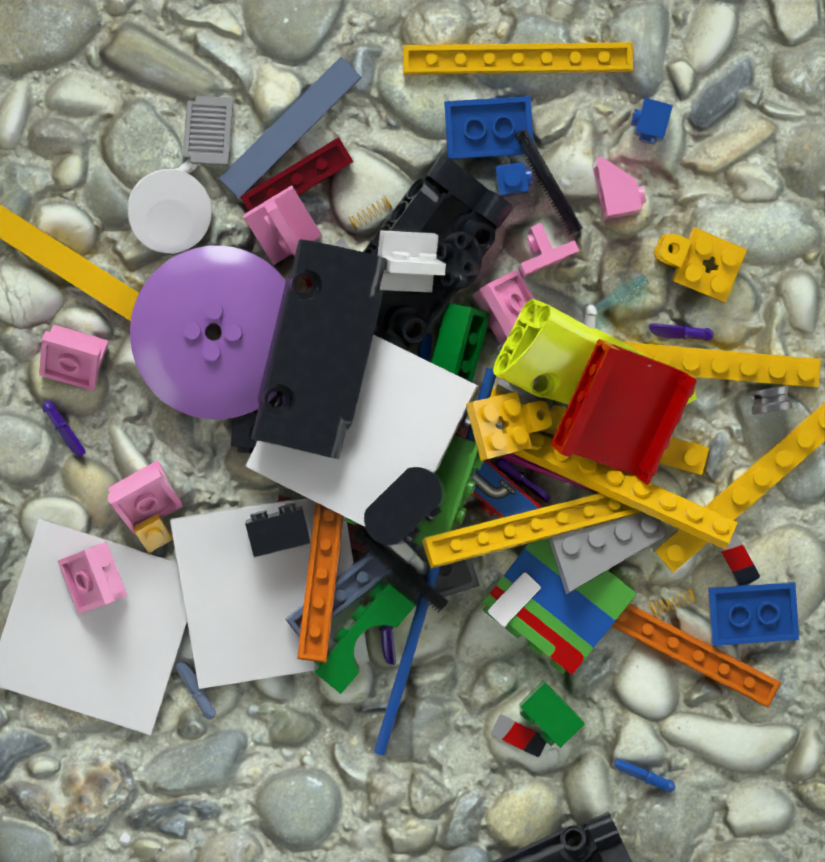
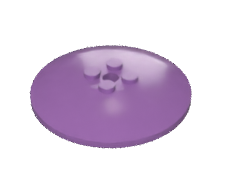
[130,246,286,419]

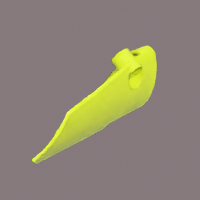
[493,299,697,405]

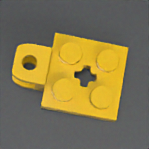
[653,227,747,303]
[466,391,552,461]

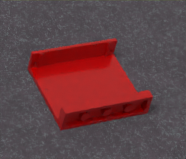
[550,339,697,485]

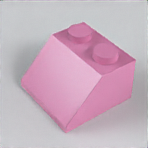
[592,157,646,221]

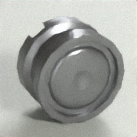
[749,385,793,415]

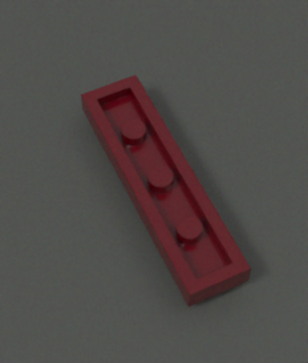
[240,137,354,211]

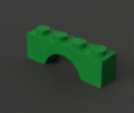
[313,580,415,694]

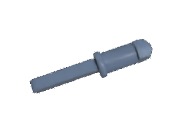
[175,662,216,720]

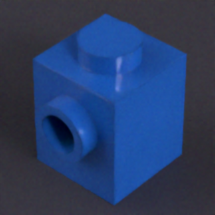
[630,97,673,145]
[495,162,533,198]

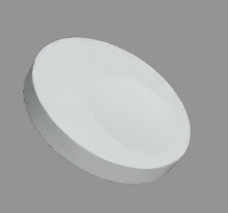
[127,169,212,254]

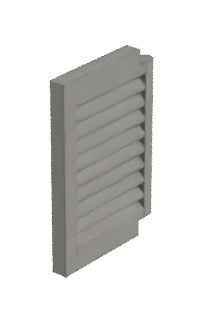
[183,95,233,166]

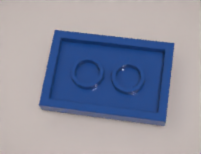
[444,96,533,160]
[708,582,799,646]

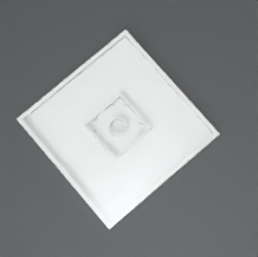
[246,335,478,526]
[170,497,369,689]
[0,519,187,735]

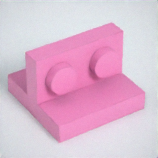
[243,185,322,265]
[518,223,579,277]
[472,269,535,344]
[39,325,108,391]
[107,460,183,534]
[58,542,127,614]

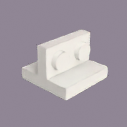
[377,230,446,292]

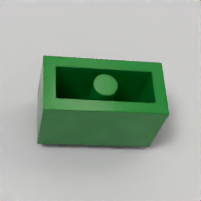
[519,680,585,748]

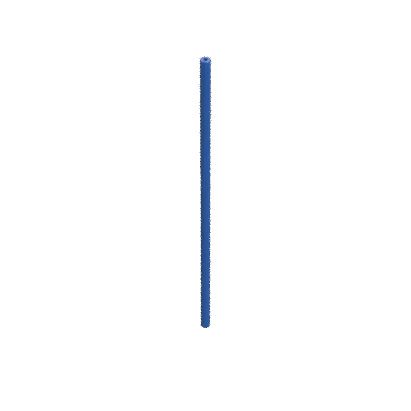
[374,368,496,755]

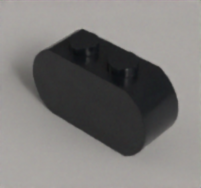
[364,467,446,545]

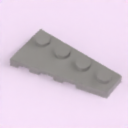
[548,513,665,594]

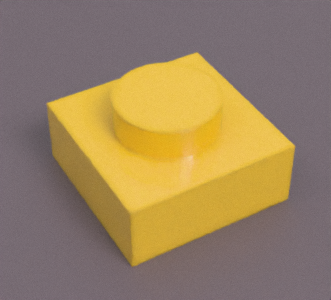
[133,513,173,553]

